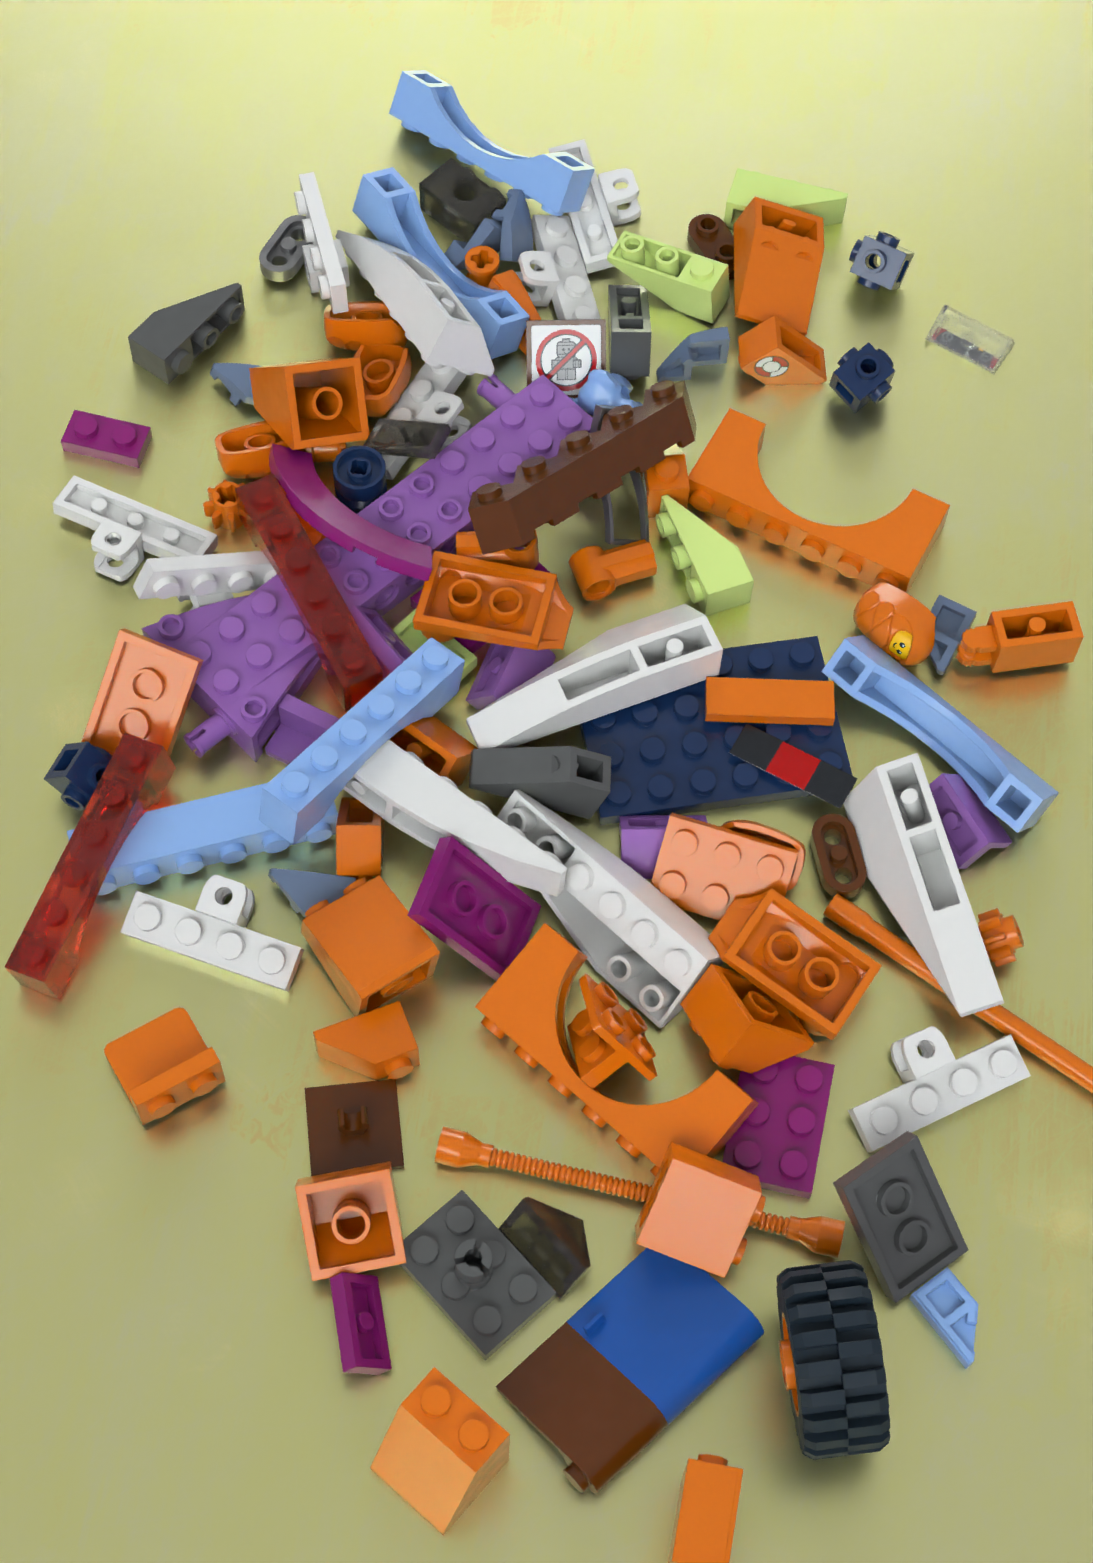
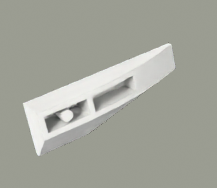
[335,230,495,376]
[466,604,723,749]
[343,739,567,897]
[843,753,1004,1017]
[497,789,724,1028]

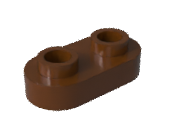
[687,214,734,280]
[810,814,867,899]

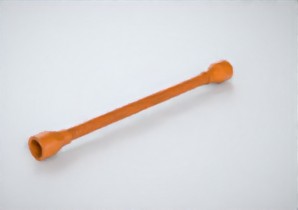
[435,1127,845,1258]

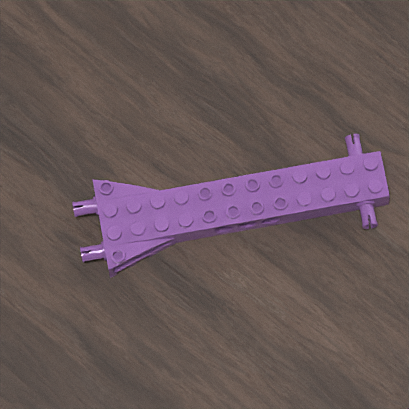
[142,374,593,762]

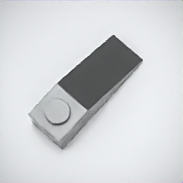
[608,285,652,380]

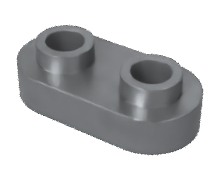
[259,215,313,282]

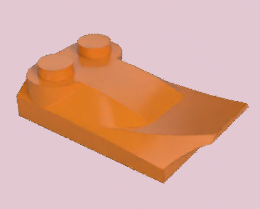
[413,550,574,650]
[708,888,882,1040]

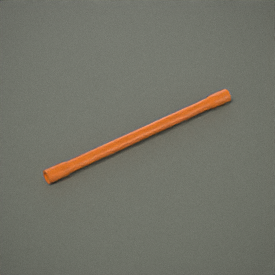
[823,893,1093,1094]

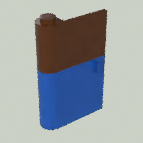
[496,1248,764,1494]

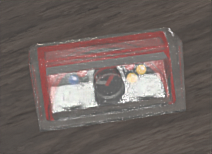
[925,304,1015,374]

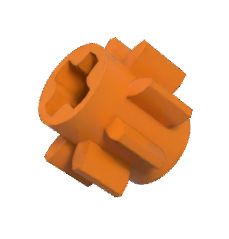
[203,479,256,532]
[978,908,1024,967]

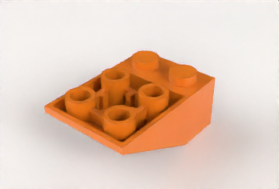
[733,197,824,336]

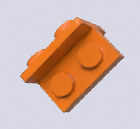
[567,974,657,1089]

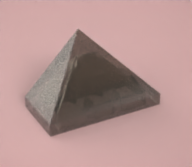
[363,418,451,459]
[499,1197,591,1299]

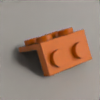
[104,1007,225,1125]

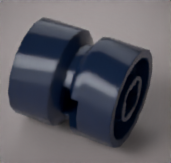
[333,446,387,514]

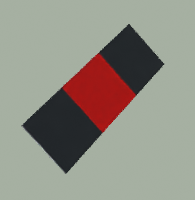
[729,724,858,809]

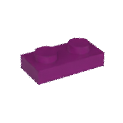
[61,409,152,468]
[330,1272,392,1375]

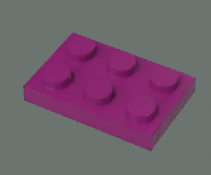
[407,836,541,981]
[722,1056,835,1199]

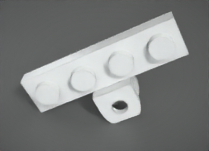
[548,139,641,274]
[294,172,350,314]
[515,215,601,320]
[366,362,472,480]
[53,476,218,582]
[133,549,298,610]
[120,875,304,992]
[848,1026,1031,1153]

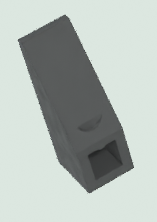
[128,283,245,385]
[468,746,611,819]

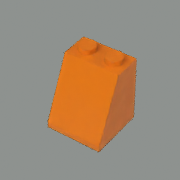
[249,357,370,450]
[301,875,440,1017]
[370,1367,510,1536]

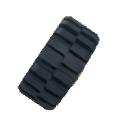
[776,1260,890,1460]

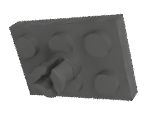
[833,1131,968,1303]
[399,1190,557,1361]

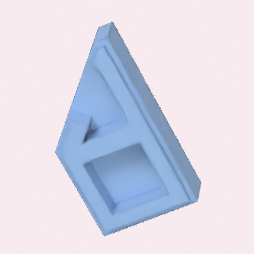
[909,1267,978,1369]

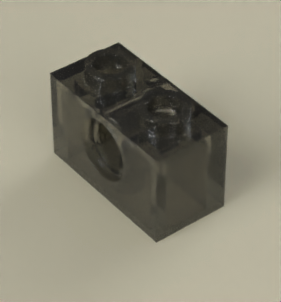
[419,158,506,242]

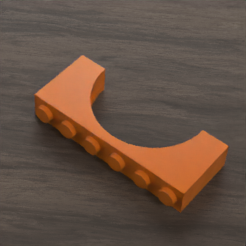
[688,408,950,594]
[475,923,759,1176]

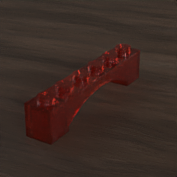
[235,474,383,712]
[5,733,176,1000]

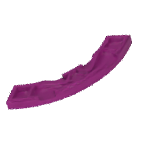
[269,443,432,581]

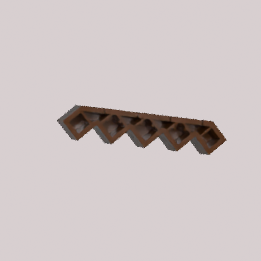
[468,380,697,555]

